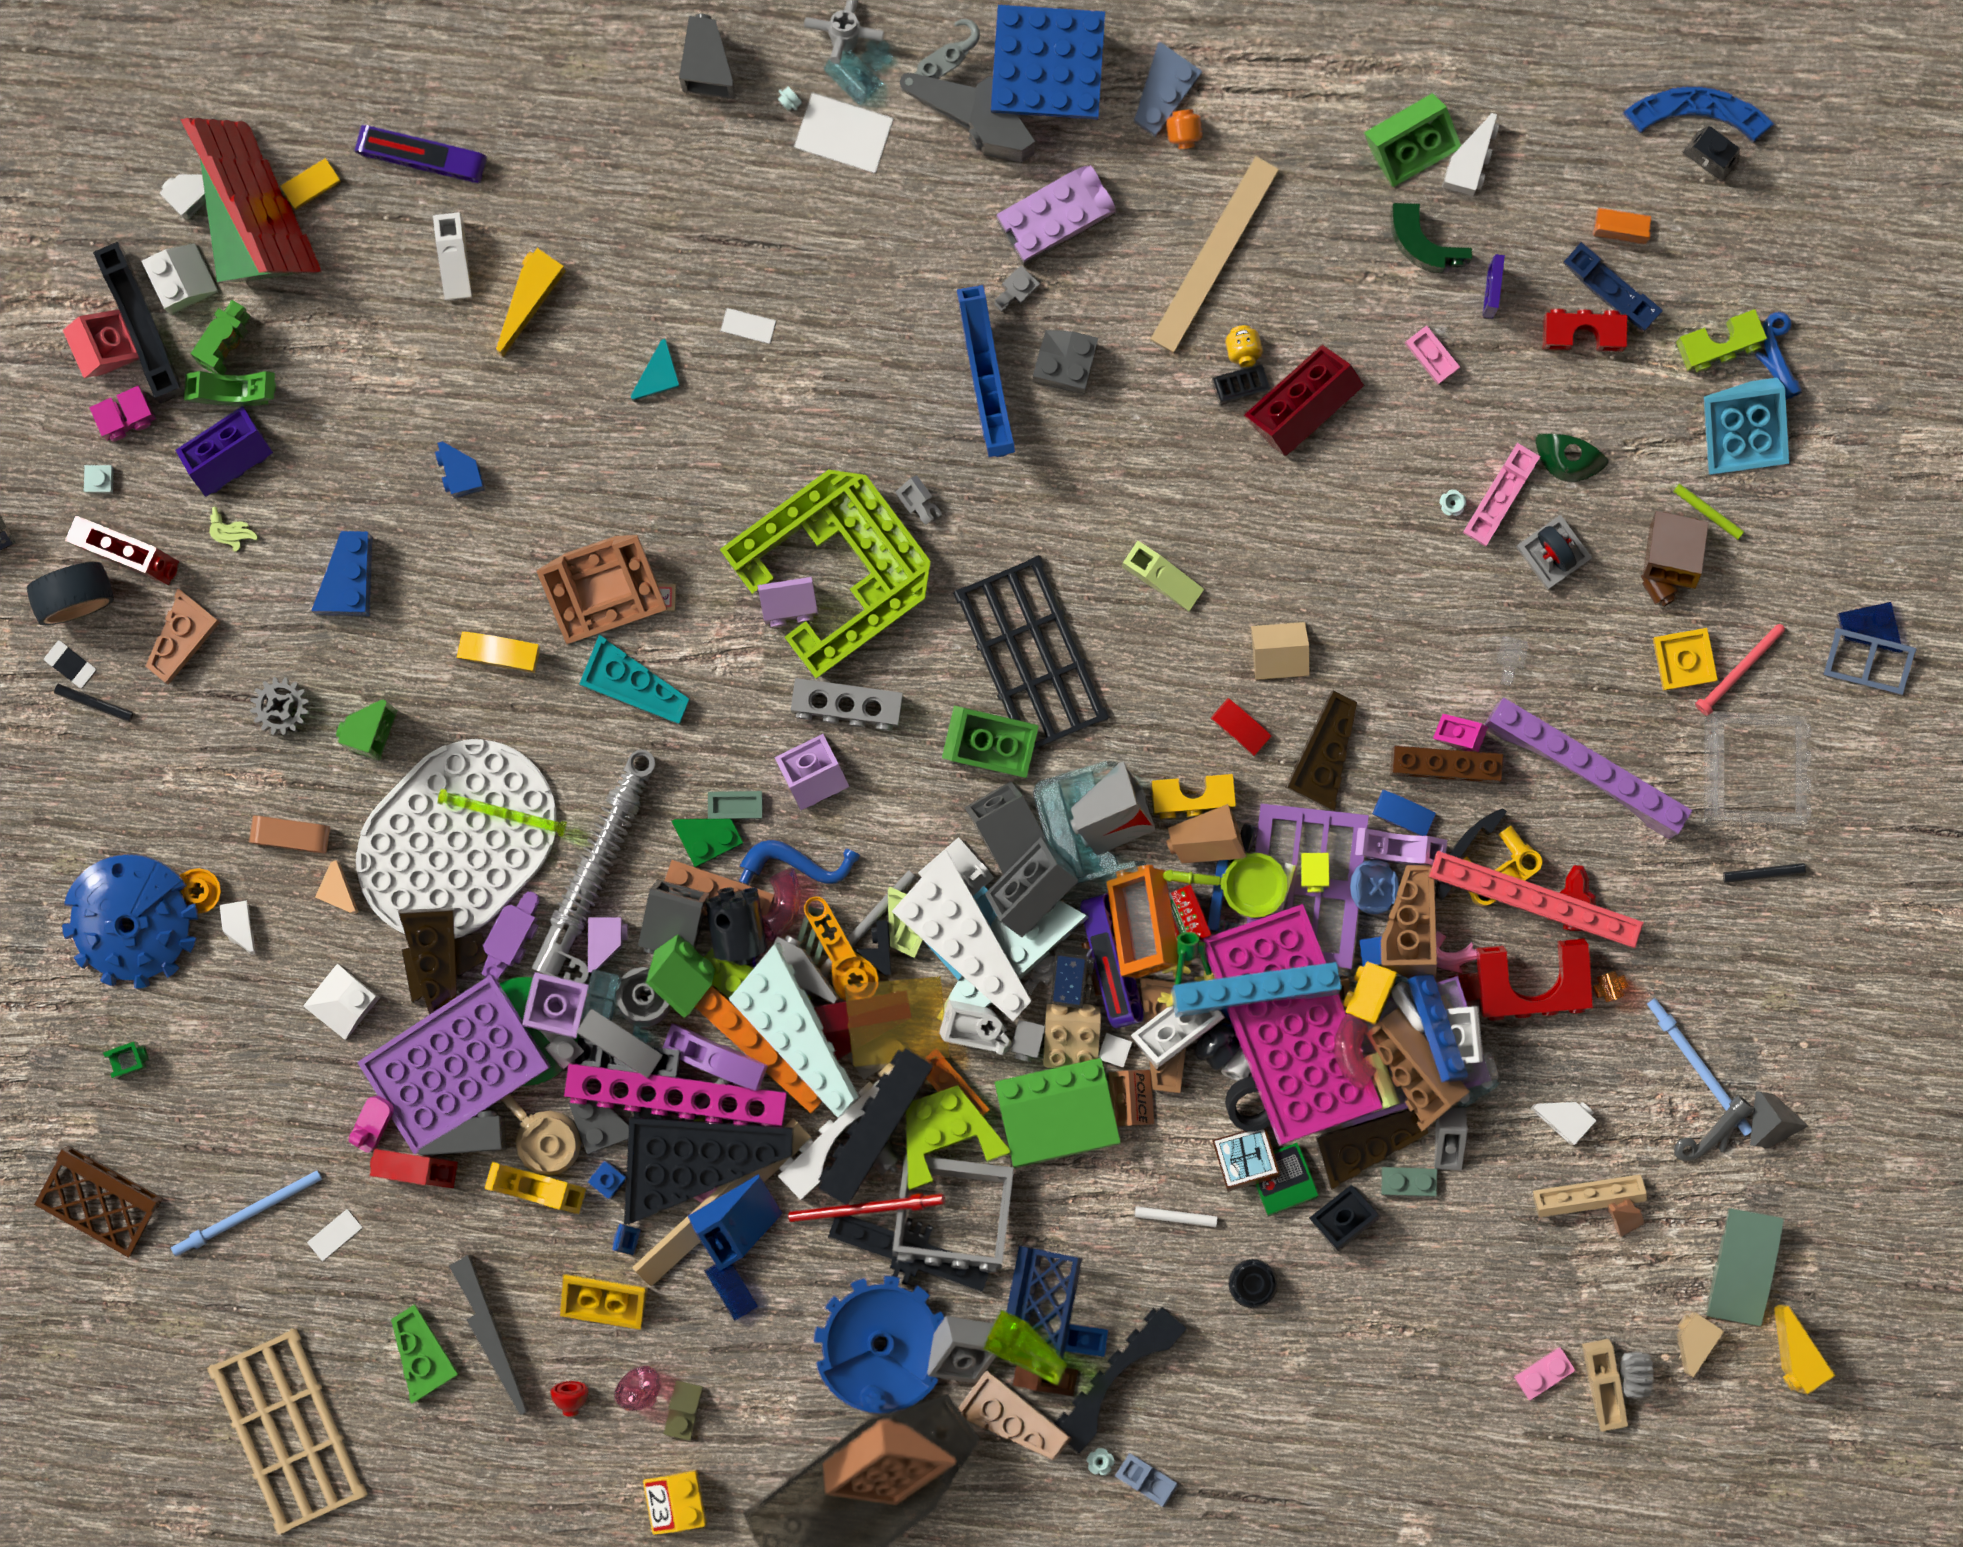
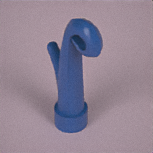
[1755,312,1802,400]

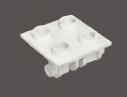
[918,837,994,896]

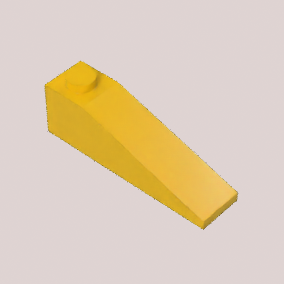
[496,248,566,357]

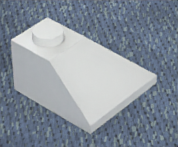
[304,964,380,1040]

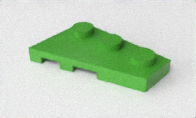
[391,1304,459,1404]

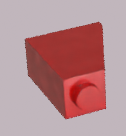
[370,1149,458,1189]

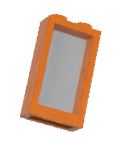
[1106,865,1179,978]

